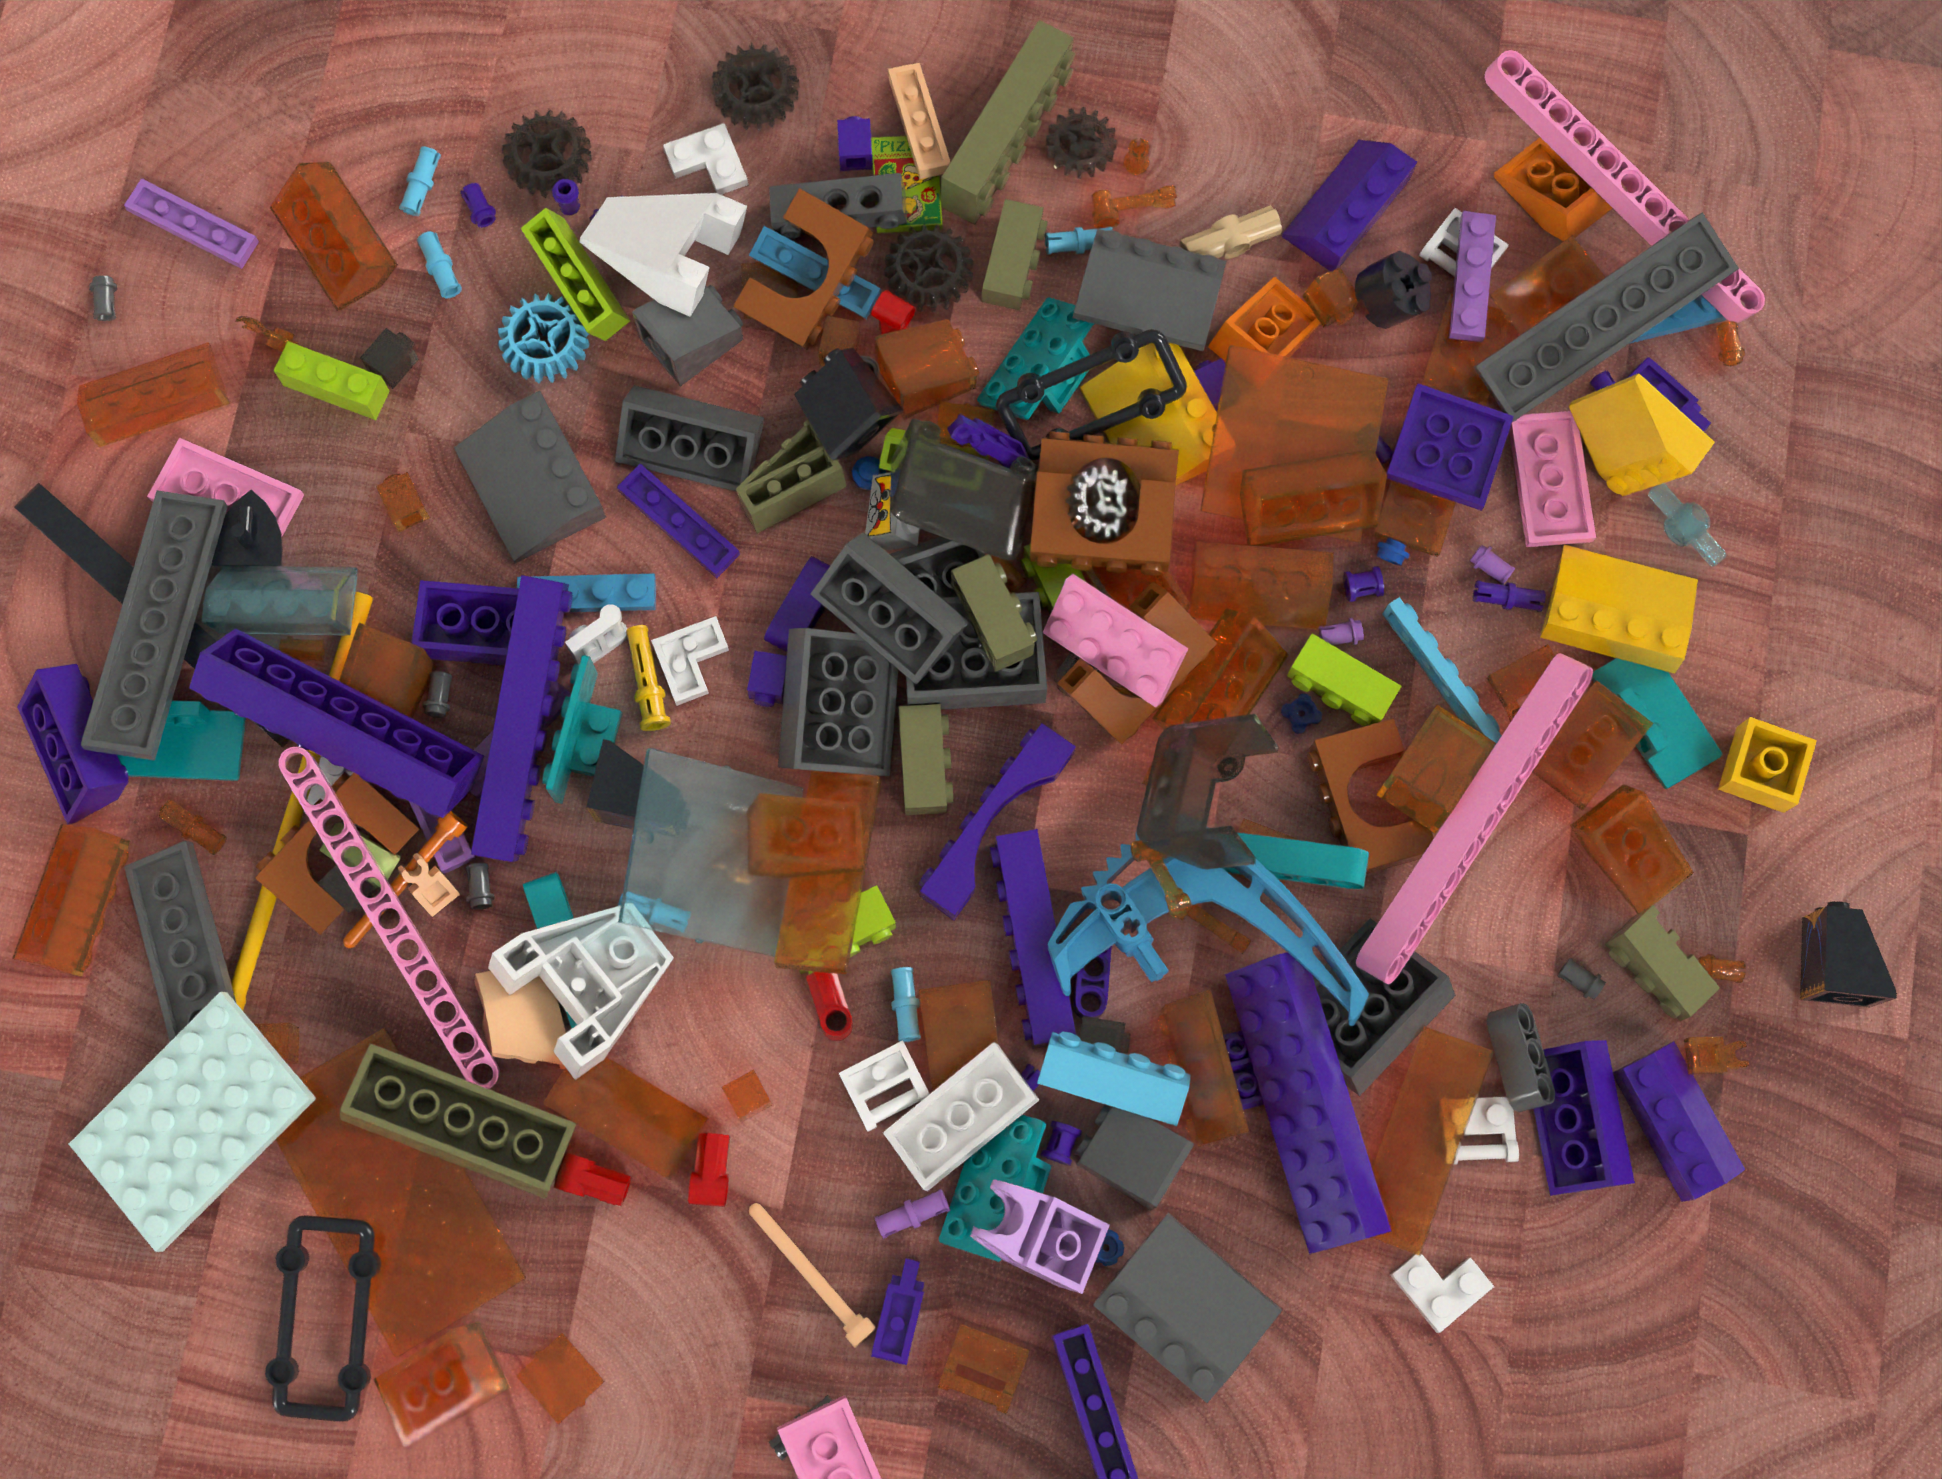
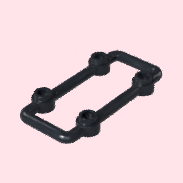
[996,329,1187,460]
[265,1215,382,1422]

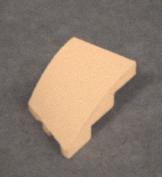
[474,971,566,1070]

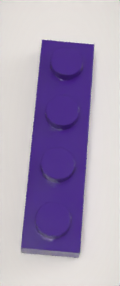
[617,463,740,579]

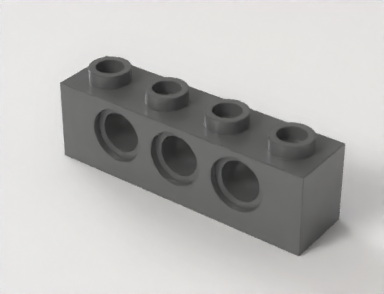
[769,173,907,239]

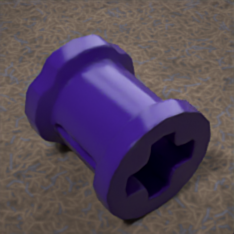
[1343,566,1384,602]
[1040,1121,1082,1166]

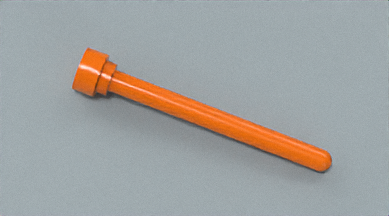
[343,811,468,948]

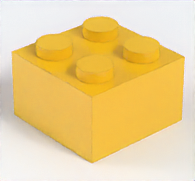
[1718,717,1817,813]

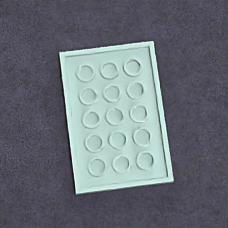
[69,992,316,1252]

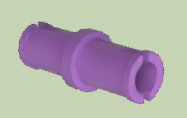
[875,1189,950,1239]

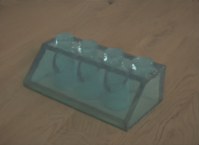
[202,566,358,635]

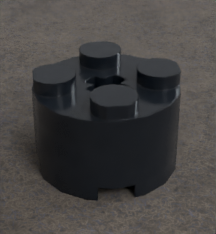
[1355,250,1432,329]

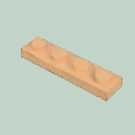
[888,63,951,179]

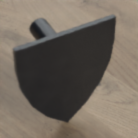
[212,490,283,566]

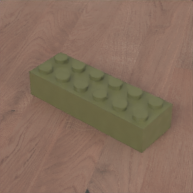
[941,20,1075,225]
[339,1043,577,1199]

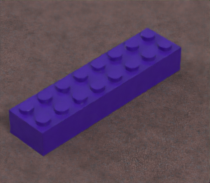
[189,628,485,818]
[1225,952,1391,1254]

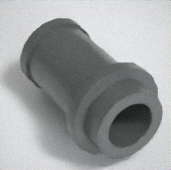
[89,276,117,321]
[422,671,453,718]
[466,863,495,910]
[1557,958,1606,1000]

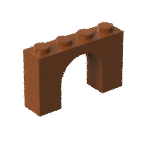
[733,188,874,350]
[1039,431,1179,517]
[1030,472,1176,576]
[1057,582,1217,745]
[1307,718,1434,874]
[255,772,419,935]

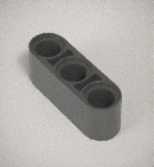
[1487,1003,1555,1112]

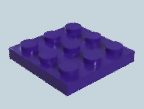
[1385,383,1514,511]

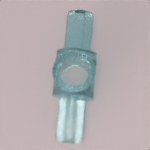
[1648,483,1727,567]

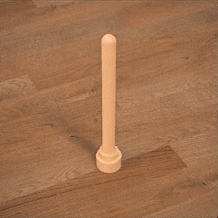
[749,1203,877,1348]

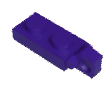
[1627,357,1711,432]
[947,414,1032,474]
[871,1258,924,1365]

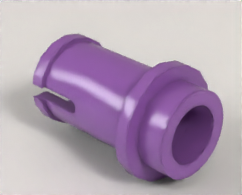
[1470,545,1515,585]
[1319,618,1364,645]

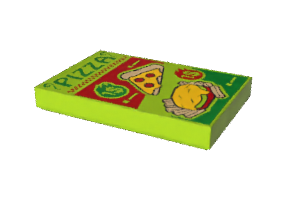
[871,136,943,233]

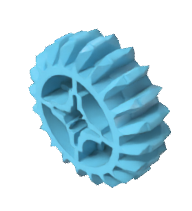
[498,293,590,384]

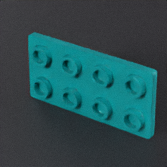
[977,297,1094,420]
[543,655,623,804]
[1592,658,1723,789]
[117,701,246,781]
[939,1115,1052,1262]

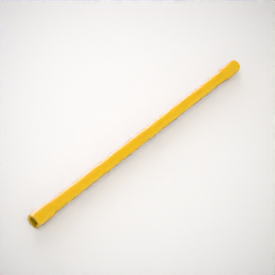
[231,592,373,1011]

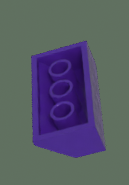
[1281,140,1417,274]
[411,580,559,665]
[17,664,129,825]
[1534,1040,1635,1196]
[1613,1041,1745,1202]

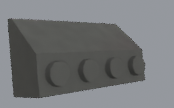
[615,385,764,491]
[811,532,969,684]

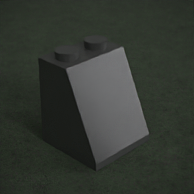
[632,285,743,387]
[1075,1104,1194,1211]

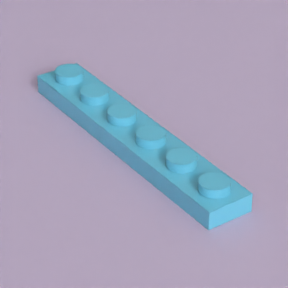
[1382,597,1502,757]

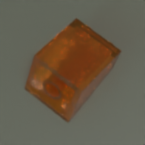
[875,319,980,420]
[339,622,437,718]
[1376,705,1496,834]

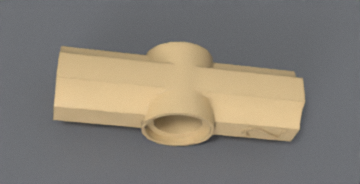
[1180,205,1282,259]

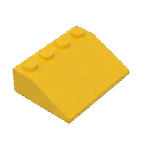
[1080,342,1235,496]
[1569,373,1715,496]
[1540,545,1698,674]

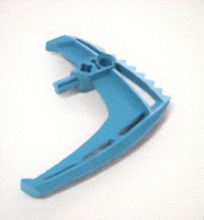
[1048,811,1369,1026]

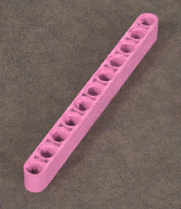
[1485,50,1765,323]
[1356,653,1593,984]
[279,747,500,1089]

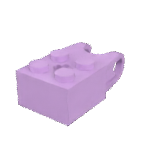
[970,1179,1109,1294]

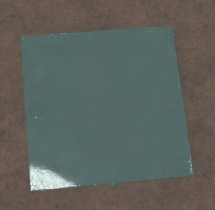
[618,748,803,957]

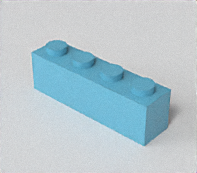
[1037,1032,1191,1126]

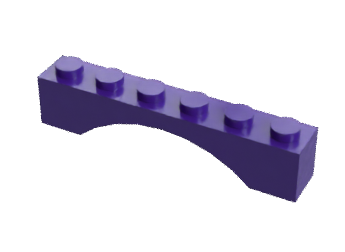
[919,723,1076,921]

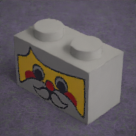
[865,470,926,550]

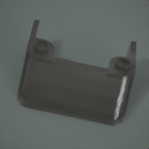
[1136,714,1279,869]

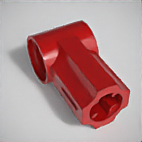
[871,290,916,345]
[806,967,853,1041]
[688,1133,730,1207]
[553,1152,632,1207]

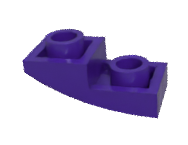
[1214,1030,1264,1112]

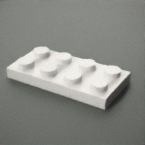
[883,1042,1039,1191]

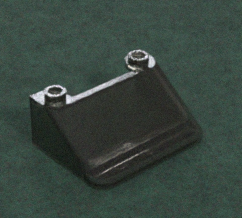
[890,418,1038,560]

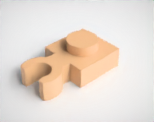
[398,853,460,917]

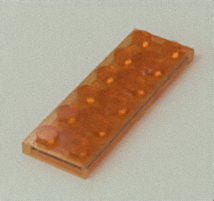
[774,770,881,975]
[1370,1026,1494,1257]

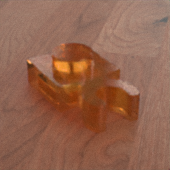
[1684,1037,1749,1075]

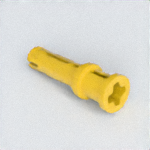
[626,625,671,731]

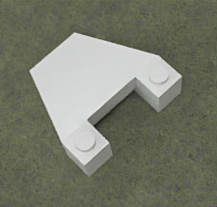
[580,193,747,316]
[488,903,674,1080]

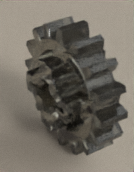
[1046,107,1117,179]
[1065,465,1137,542]

